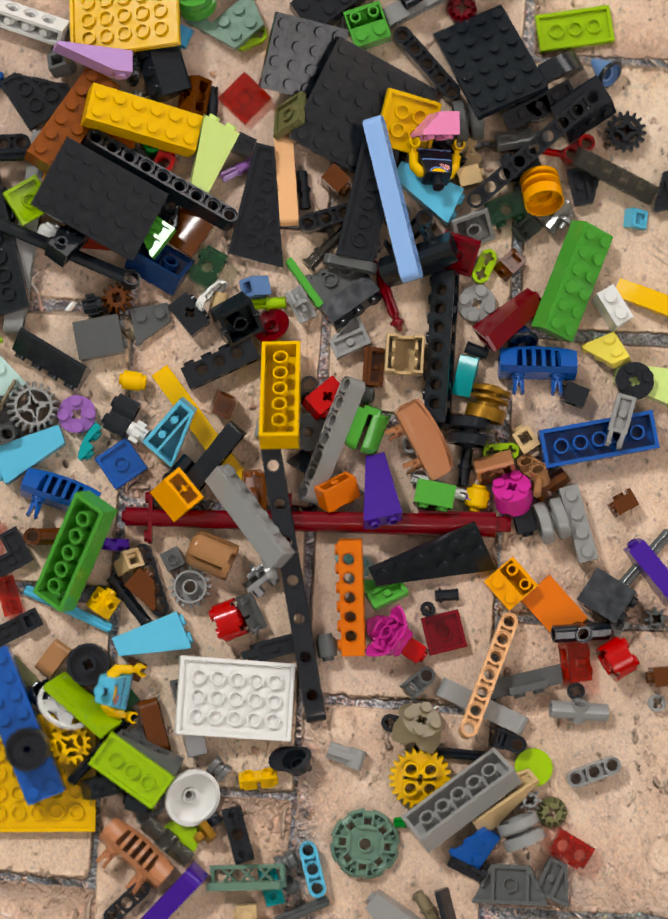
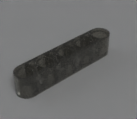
[570,146,659,205]

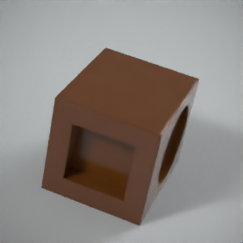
[210,389,237,419]

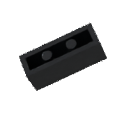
[321,274,383,330]

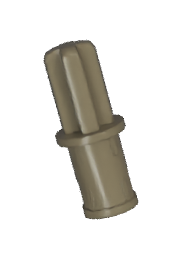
[412,889,439,919]

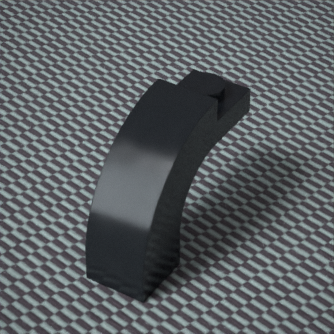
[538,51,585,85]

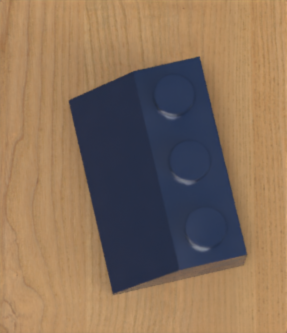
[124,242,195,296]

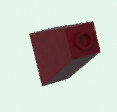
[472,288,541,352]

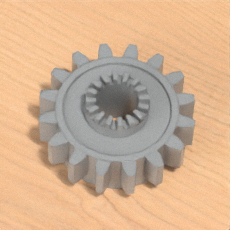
[169,566,212,608]

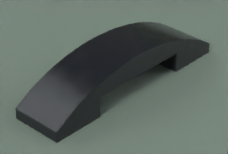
[0,607,44,647]

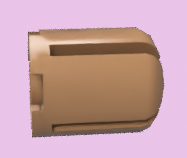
[185,531,240,581]

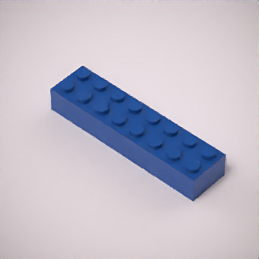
[0,645,67,806]

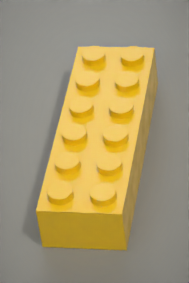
[80,82,203,158]
[259,341,301,449]

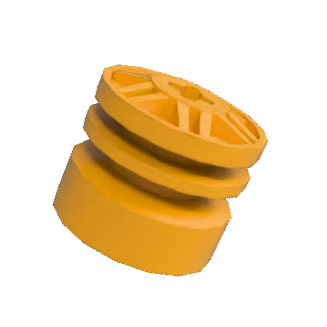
[519,165,564,216]

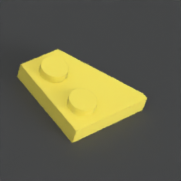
[581,332,631,369]

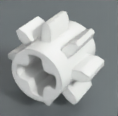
[126,420,149,444]

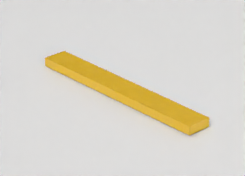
[152,365,243,480]

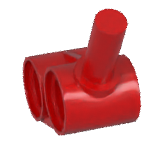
[542,134,595,166]

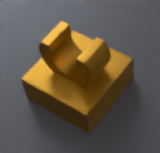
[193,819,217,844]

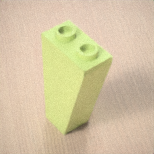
[190,113,240,193]
[613,364,668,407]

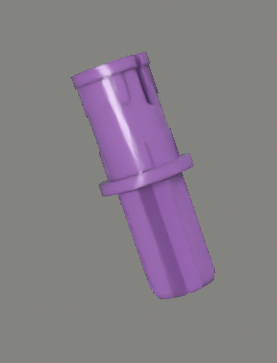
[220,156,252,182]

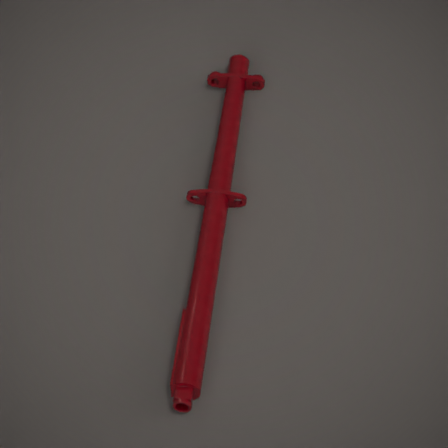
[121,490,511,545]

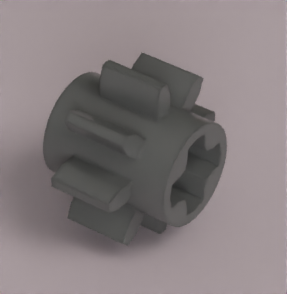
[643,607,668,631]

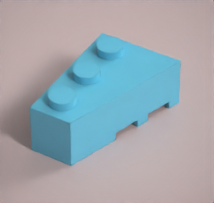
[143,397,197,468]

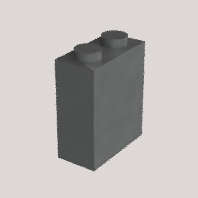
[72,314,128,362]

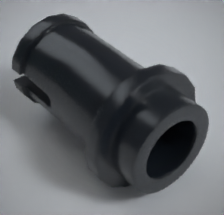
[464,341,490,360]
[434,588,459,603]

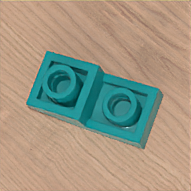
[452,354,480,398]
[77,422,103,462]

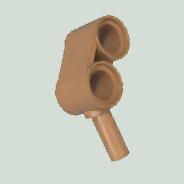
[517,454,550,497]

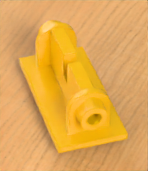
[238,767,279,791]

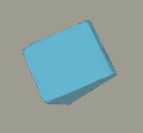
[623,208,648,230]

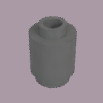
[316,633,338,662]

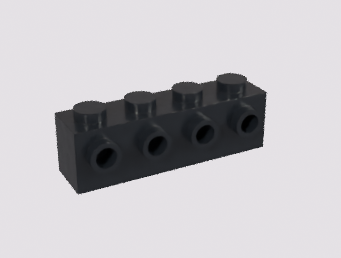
[44,225,90,268]

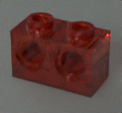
[548,828,595,870]

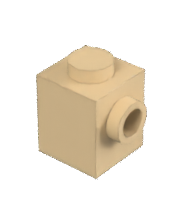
[233,902,258,919]

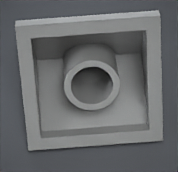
[449,207,495,244]

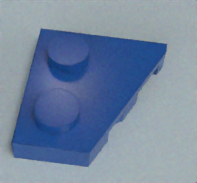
[448,827,501,869]

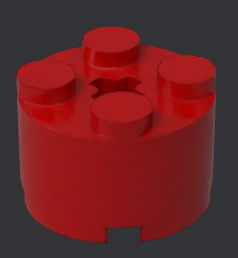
[208,597,249,642]
[596,637,640,682]

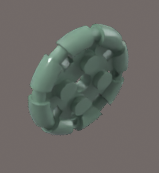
[330,808,400,879]

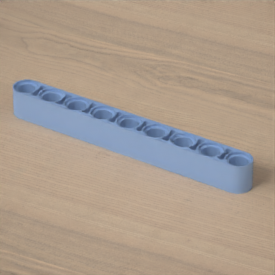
[363,114,423,283]

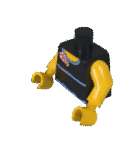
[406,137,465,191]

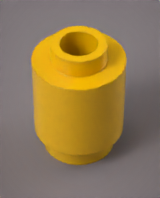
[118,370,147,392]

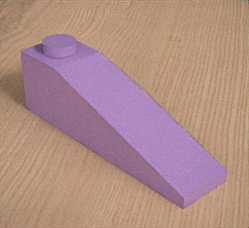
[53,41,133,80]

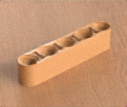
[274,134,299,227]

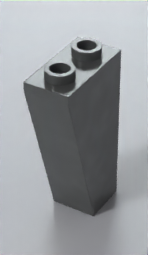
[115,728,185,777]

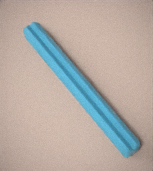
[23,585,113,633]

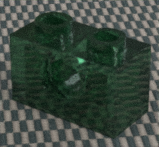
[483,190,527,229]
[188,245,229,290]

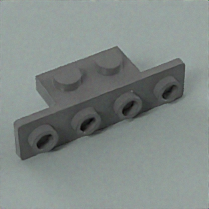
[490,664,565,699]

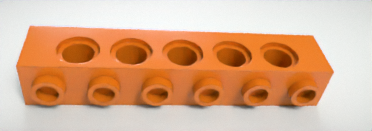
[335,538,366,656]

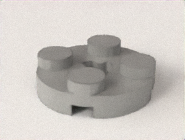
[458,285,496,323]

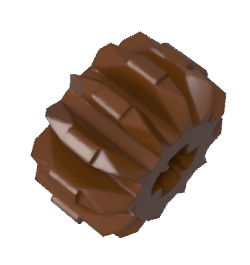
[101,282,134,315]

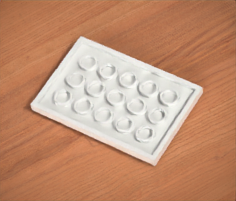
[174,656,295,742]

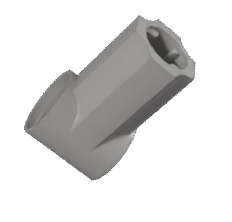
[325,742,367,771]

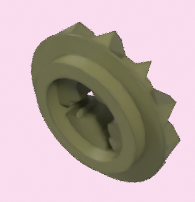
[536,797,568,828]

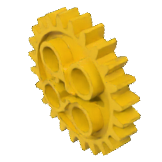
[388,746,451,809]

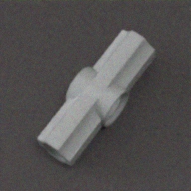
[548,698,609,724]

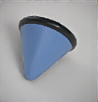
[591,59,622,88]

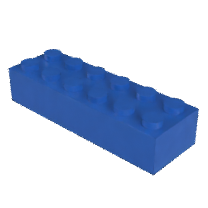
[537,410,660,469]

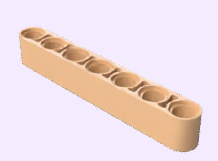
[458,612,518,740]

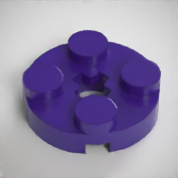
[101,538,130,551]

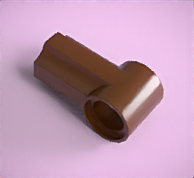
[531,468,570,502]
[24,528,60,546]

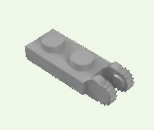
[605,393,637,450]

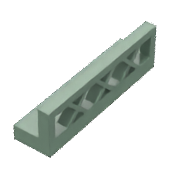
[206,863,286,891]

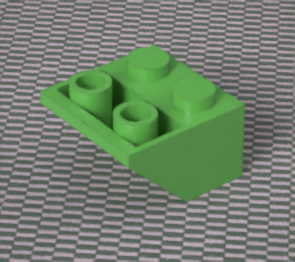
[343,1,391,50]
[413,478,456,512]

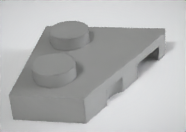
[329,316,372,360]

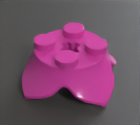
[366,605,413,657]

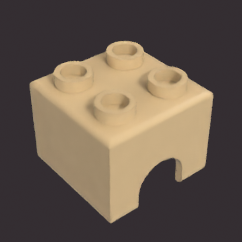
[384,333,425,377]

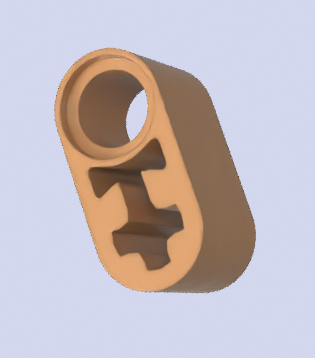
[34,638,72,679]

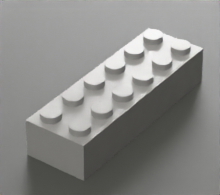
[401,747,522,854]

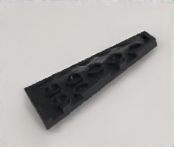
[228,142,283,268]
[368,521,496,586]

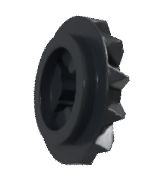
[126,56,140,87]

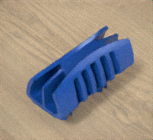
[498,346,578,396]
[20,468,101,519]

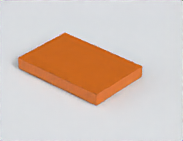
[521,574,588,634]

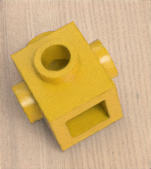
[86,586,121,620]

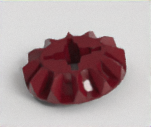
[447,0,477,23]

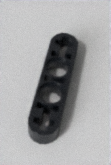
[136,544,169,616]

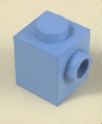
[239,275,272,299]

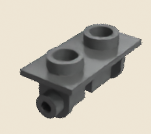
[236,593,268,635]

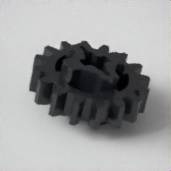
[605,111,647,153]

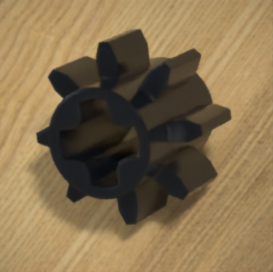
[81,293,104,318]

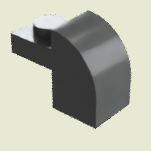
[47,46,76,79]

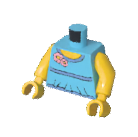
[94,663,147,724]

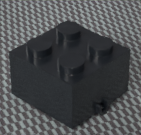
[209,291,264,348]

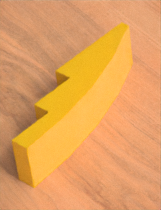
[616,278,668,318]

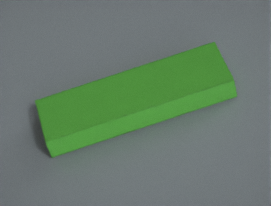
[286,257,324,310]

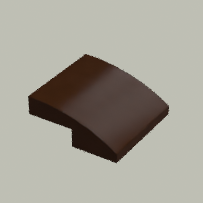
[168,207,214,258]

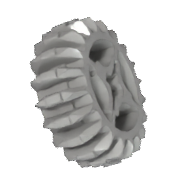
[6,381,59,433]

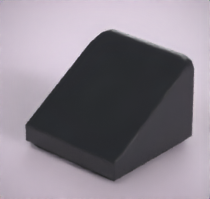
[286,450,312,473]

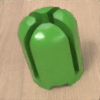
[345,404,392,454]

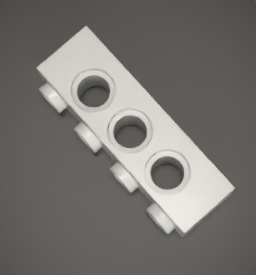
[0,0,70,46]

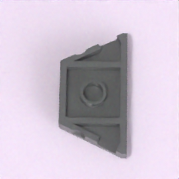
[472,864,548,906]

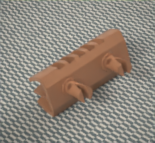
[385,398,454,481]
[95,817,174,895]

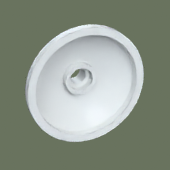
[165,769,220,826]

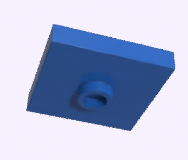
[94,437,148,490]

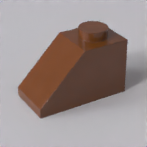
[124,568,157,611]

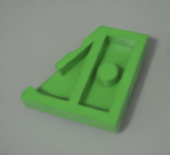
[143,216,176,260]
[364,580,409,611]

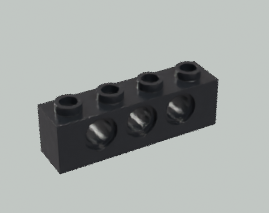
[181,338,260,391]

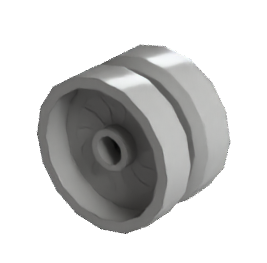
[532,497,571,545]
[496,811,546,853]

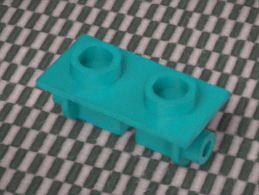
[257,868,285,907]

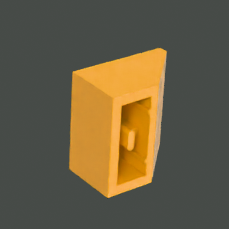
[150,467,204,522]
[482,556,538,611]

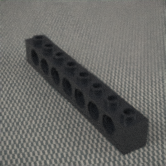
[422,270,460,425]

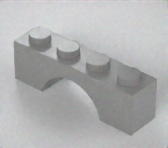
[557,484,598,564]

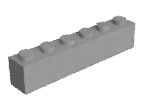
[205,464,295,570]

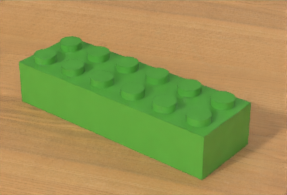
[531,220,613,342]
[33,490,118,613]

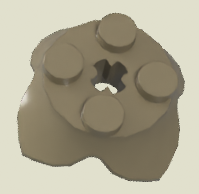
[392,702,445,754]

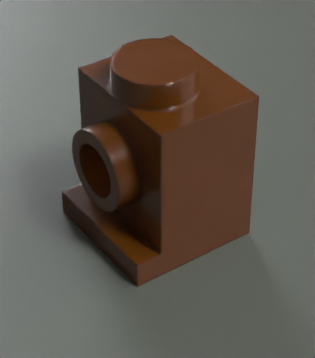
[607,488,639,516]

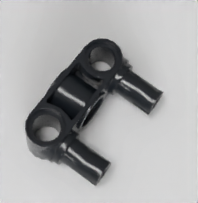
[221,805,255,865]

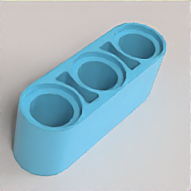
[299,840,326,898]

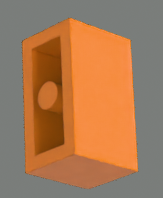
[314,471,361,513]

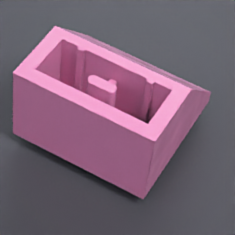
[411,111,460,141]

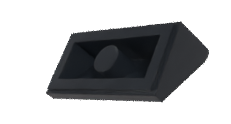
[434,887,456,919]

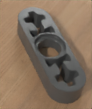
[322,253,378,275]

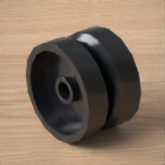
[447,415,491,448]
[67,643,112,686]
[4,727,51,772]

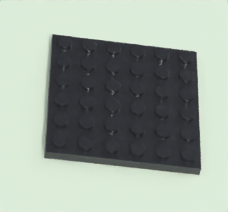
[288,36,438,174]

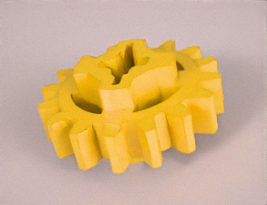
[50,722,92,765]

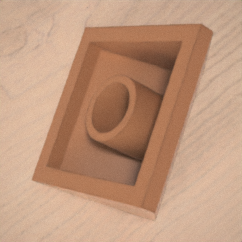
[473,450,515,486]

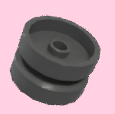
[451,100,484,143]

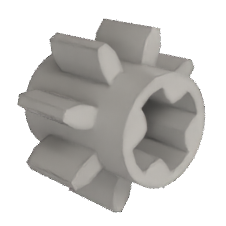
[520,791,542,812]

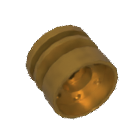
[464,383,511,426]

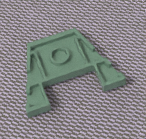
[186,0,265,51]

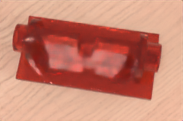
[0,575,24,617]

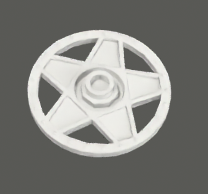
[37,686,85,730]

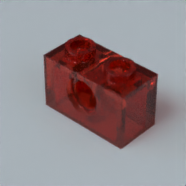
[558,642,593,684]

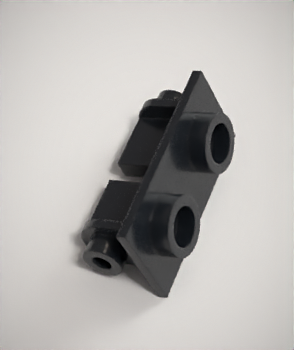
[446,848,490,883]

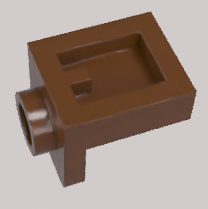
[493,248,527,282]

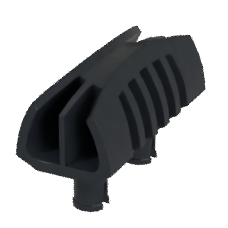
[379,224,459,288]

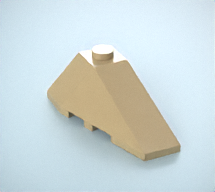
[471,768,539,831]

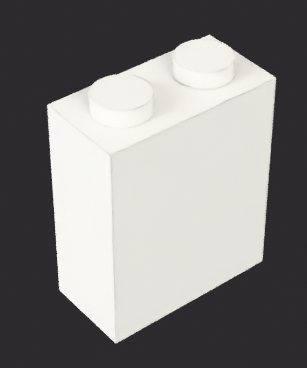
[592,284,634,332]

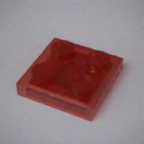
[218,71,272,126]

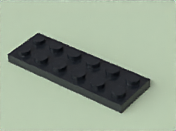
[336,142,399,262]

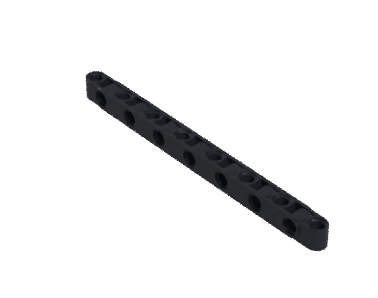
[260,449,326,723]

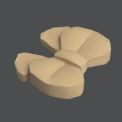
[456,138,482,167]

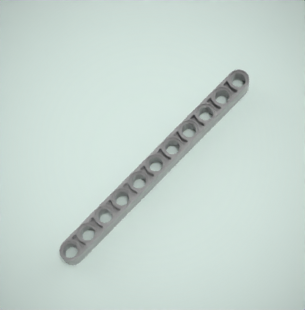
[3,130,44,335]

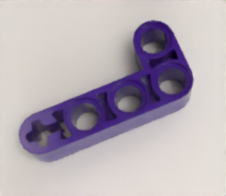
[141,861,209,919]

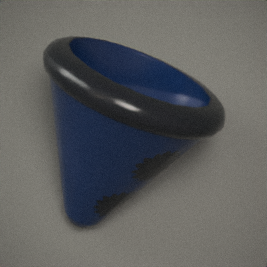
[507,325,538,347]

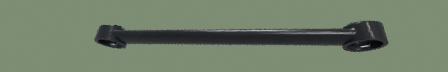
[0,217,141,290]

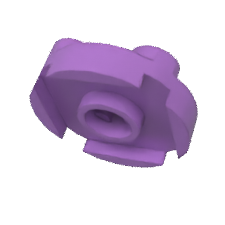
[57,395,96,433]

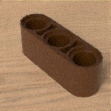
[138,697,171,751]

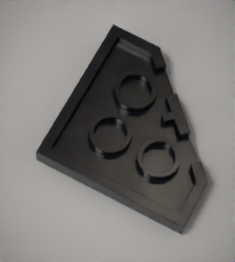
[0,72,70,131]

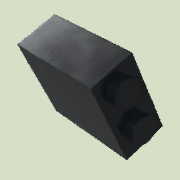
[576,568,639,627]

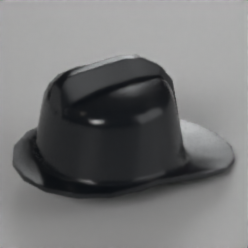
[268,746,312,777]

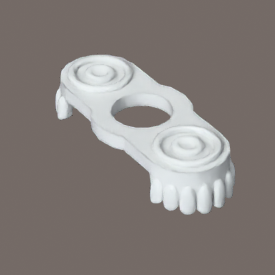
[195,279,228,312]

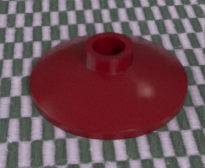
[255,309,289,342]

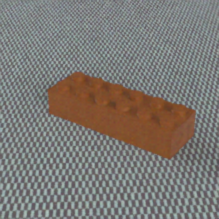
[24,67,120,174]

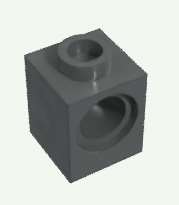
[159,546,186,573]

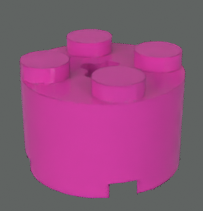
[493,470,533,517]

